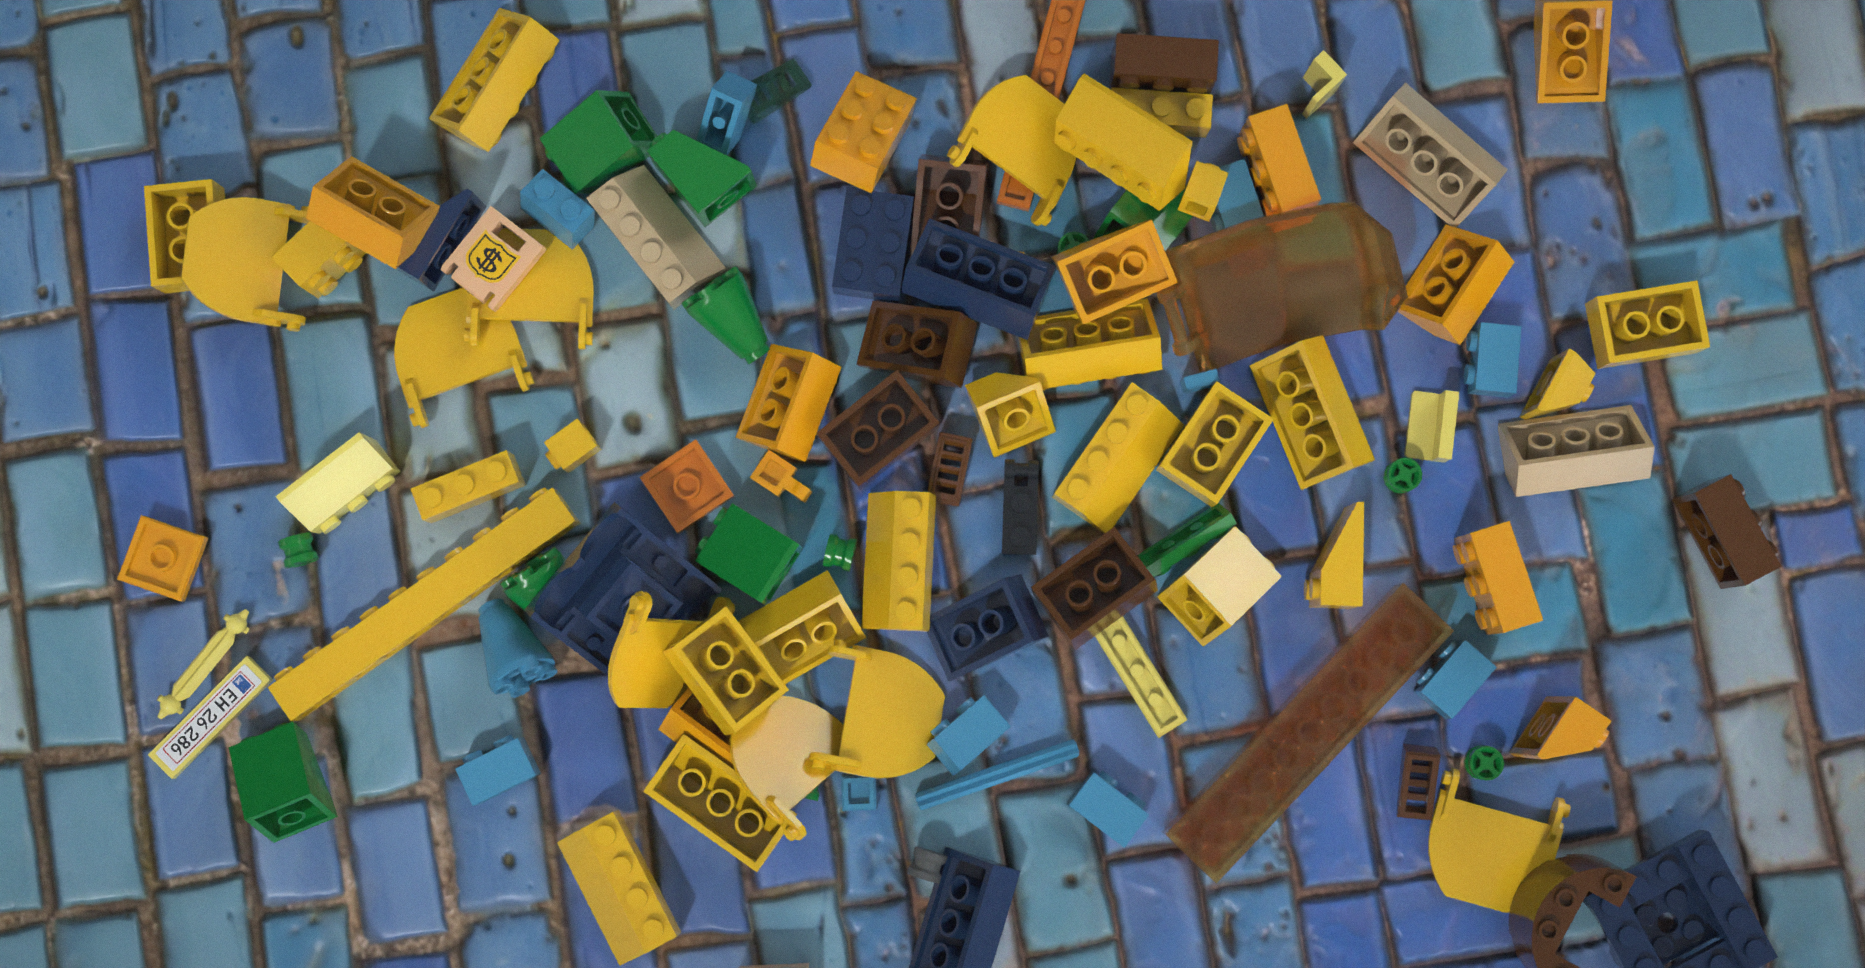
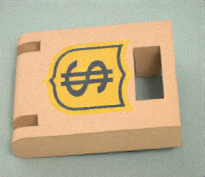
[441,206,546,312]

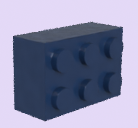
[832,187,914,303]

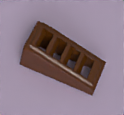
[928,432,973,507]
[1396,744,1441,821]

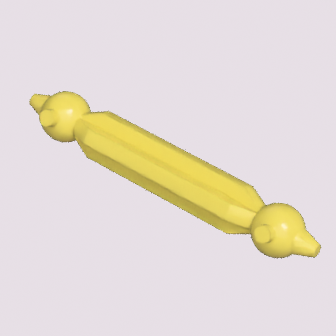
[157,609,250,720]

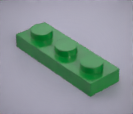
[1137,503,1237,577]

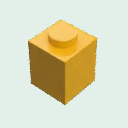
[1177,161,1229,222]
[544,418,602,473]

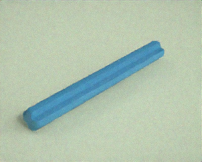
[915,739,1079,810]

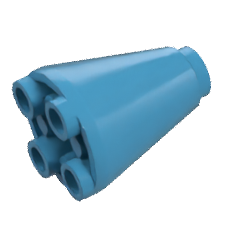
[478,598,558,698]

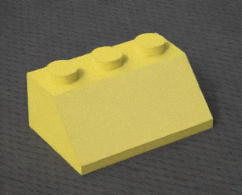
[275,432,400,534]

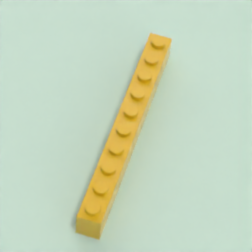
[267,487,581,721]

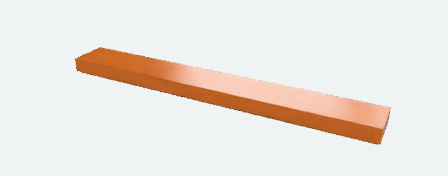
[996,0,1086,212]

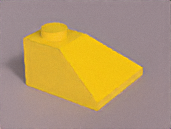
[1519,348,1596,420]
[965,372,1056,458]

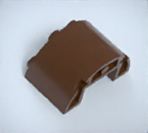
[1508,854,1637,968]

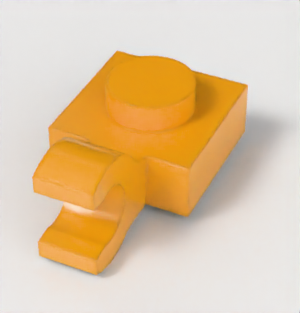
[750,450,812,503]

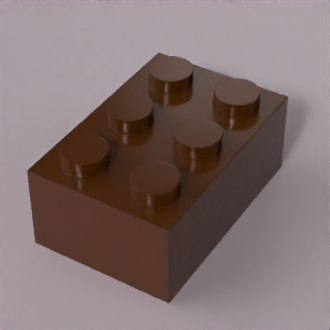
[1109,33,1219,94]
[816,370,940,490]
[1672,474,1782,589]
[1031,527,1158,650]

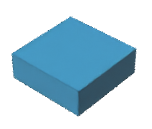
[1180,369,1219,394]
[841,776,877,811]

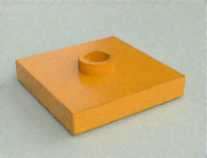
[117,515,209,602]

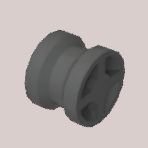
[907,846,948,883]

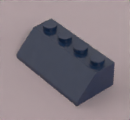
[901,218,1056,340]
[909,846,1020,968]

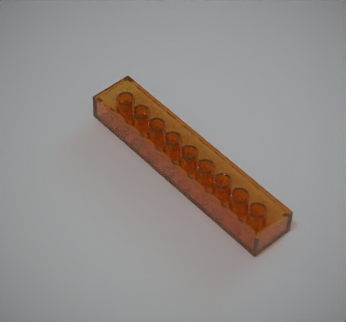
[1162,583,1454,884]

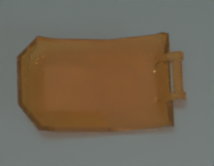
[1156,202,1408,373]

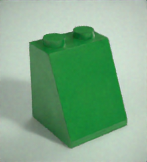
[539,90,657,194]
[647,129,757,228]
[1093,185,1194,253]
[695,503,803,605]
[228,721,338,843]

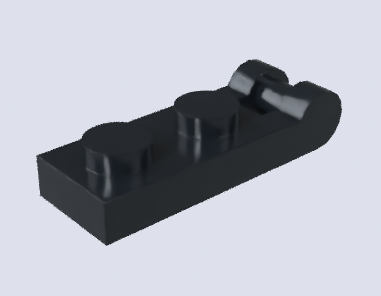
[1002,459,1039,555]

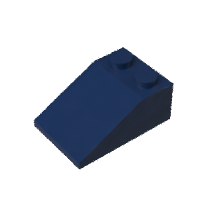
[396,189,486,292]
[927,574,1049,682]

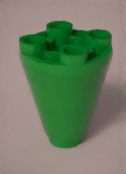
[681,265,770,364]
[500,547,565,612]

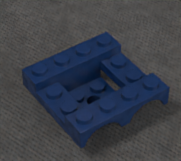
[525,502,723,676]
[1583,829,1778,968]

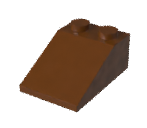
[909,154,989,260]
[856,301,978,388]

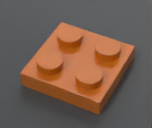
[639,439,735,534]

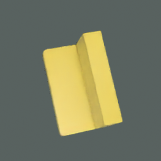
[1302,50,1347,119]
[1404,390,1459,463]

